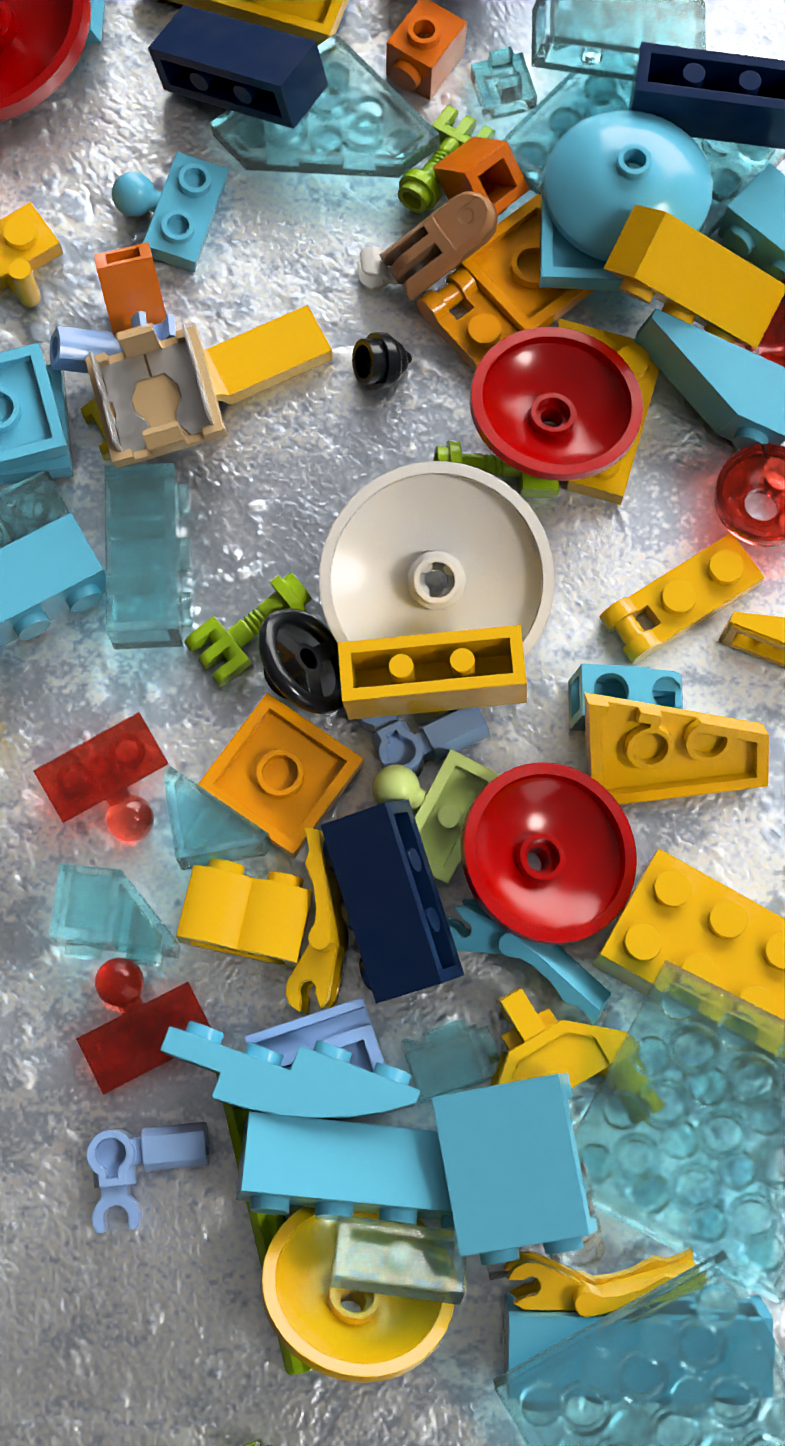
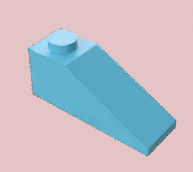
[634,308,785,457]

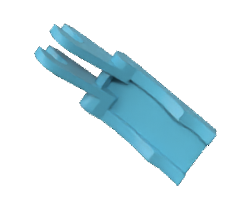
[447,899,611,1025]

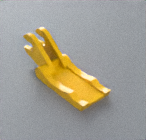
[285,827,348,1015]
[503,1248,705,1317]

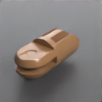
[379,191,498,301]

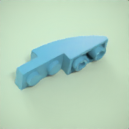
[160,1021,421,1120]

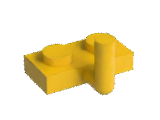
[0,202,63,307]

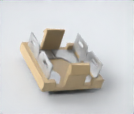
[85,322,227,469]

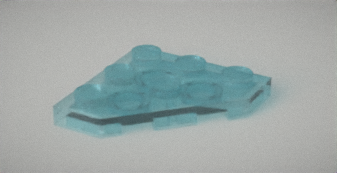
[210,33,440,178]

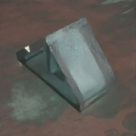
[163,766,272,870]

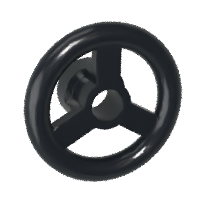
[258,608,344,714]

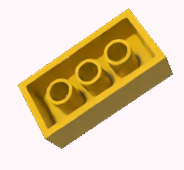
[592,848,785,1075]

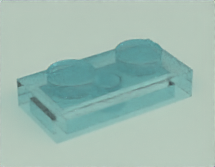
[331,1216,466,1305]

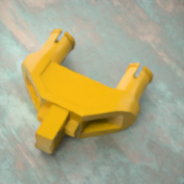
[490,987,665,1123]

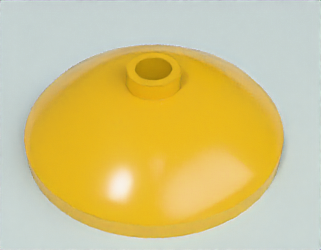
[261,1207,455,1383]

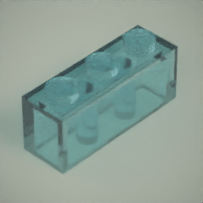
[531,0,706,81]
[105,463,194,649]

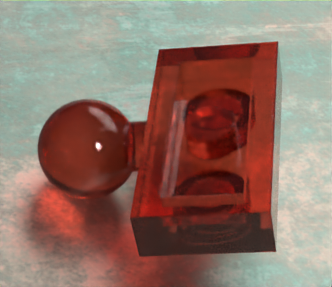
[33,711,169,842]
[76,957,212,1095]

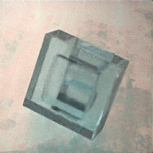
[470,46,538,121]

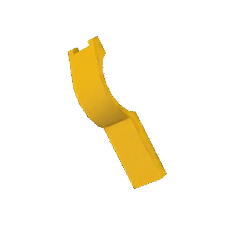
[80,305,332,461]

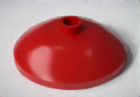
[470,327,643,481]
[460,762,637,945]

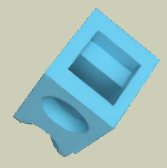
[568,664,683,731]

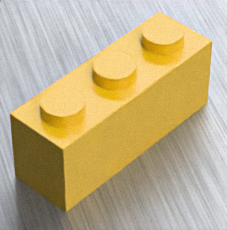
[603,204,785,349]
[338,625,527,720]

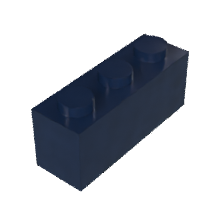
[148,5,329,129]
[629,42,785,150]
[321,800,464,1004]

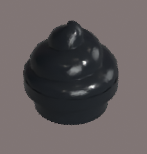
[352,332,412,389]

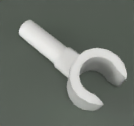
[357,247,434,291]

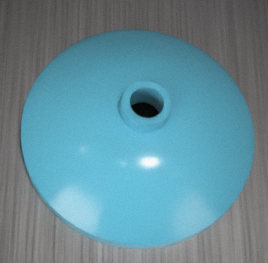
[543,110,713,262]

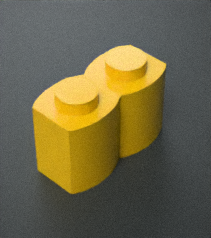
[176,858,313,968]

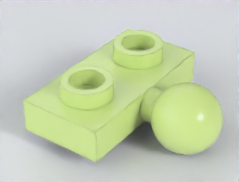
[372,749,500,884]

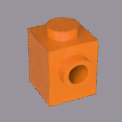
[386,0,467,100]
[432,136,530,215]
[94,242,167,335]

